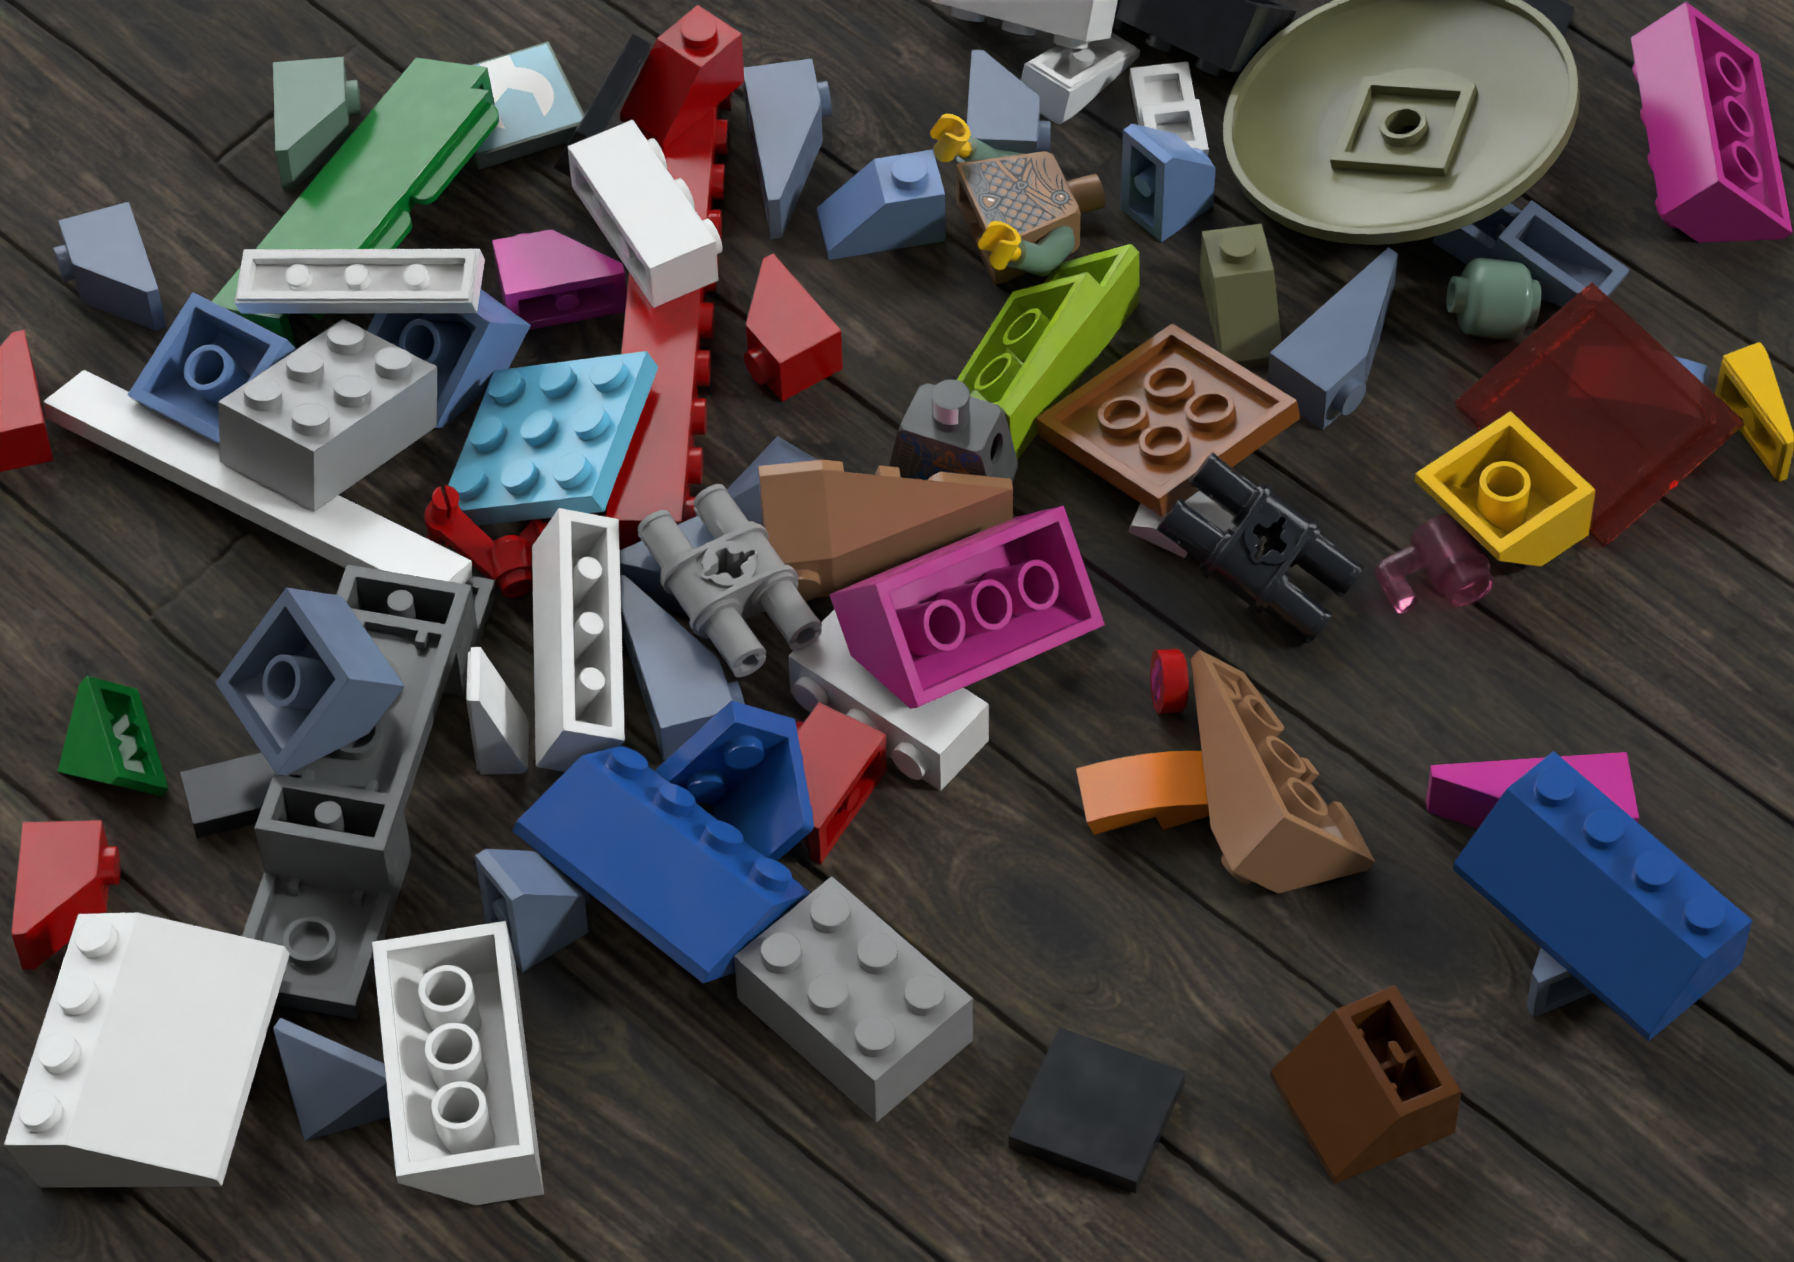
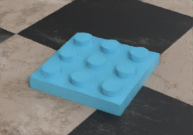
[448,351,659,526]

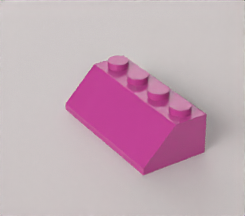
[1631,2,1793,243]
[829,505,1105,709]

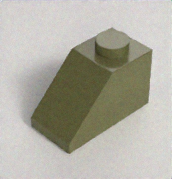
[1199,224,1282,368]

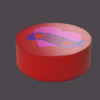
[1150,649,1189,714]

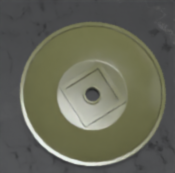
[1223,0,1580,245]

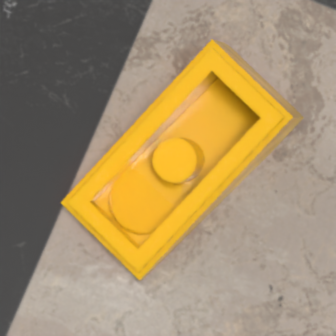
[1714,342,1794,482]

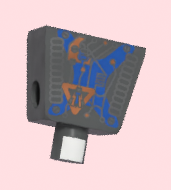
[889,379,1019,484]

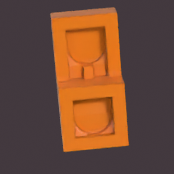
[1076,751,1209,835]

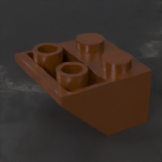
[1270,985,1461,1185]

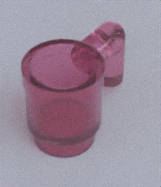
[1375,513,1494,613]

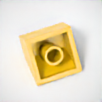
[1415,411,1595,567]

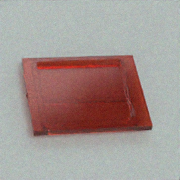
[1455,282,1744,547]

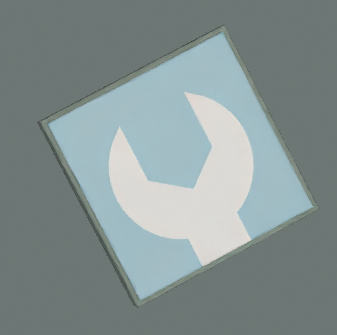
[472,41,584,170]

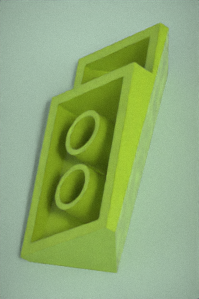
[957,244,1140,460]

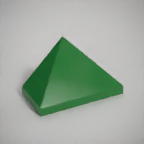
[57,676,169,797]

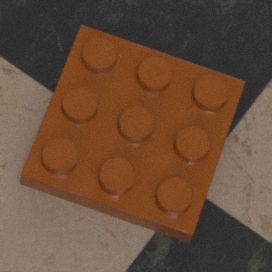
[1035,323,1300,517]

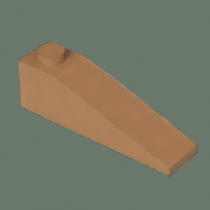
[758,460,1013,601]
[1191,650,1375,894]

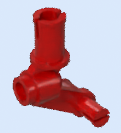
[424,485,598,598]

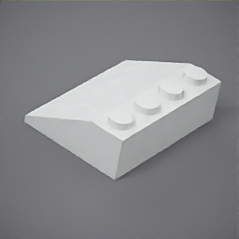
[4,912,290,1188]

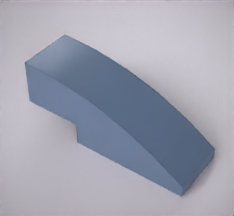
[1432,200,1630,314]

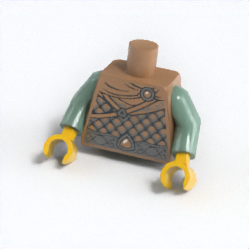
[930,114,1106,285]

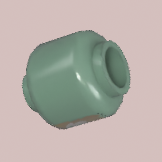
[1446,258,1541,341]

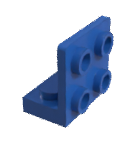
[656,700,814,861]

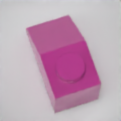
[492,229,627,330]

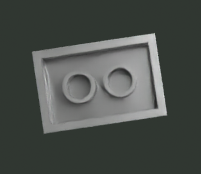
[218,319,437,512]
[734,876,973,1122]

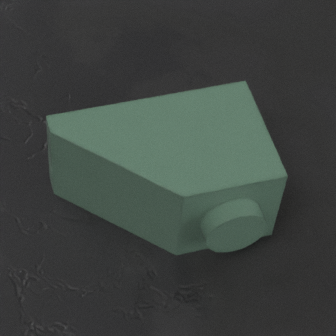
[273,57,361,190]

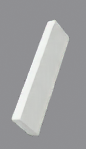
[235,249,485,314]

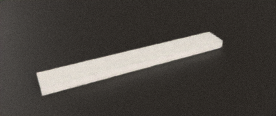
[43,370,472,584]

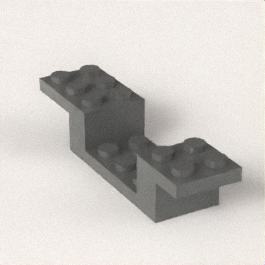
[242,564,497,1020]

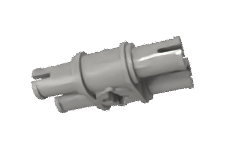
[638,484,822,677]

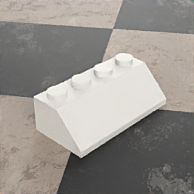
[372,921,544,1205]

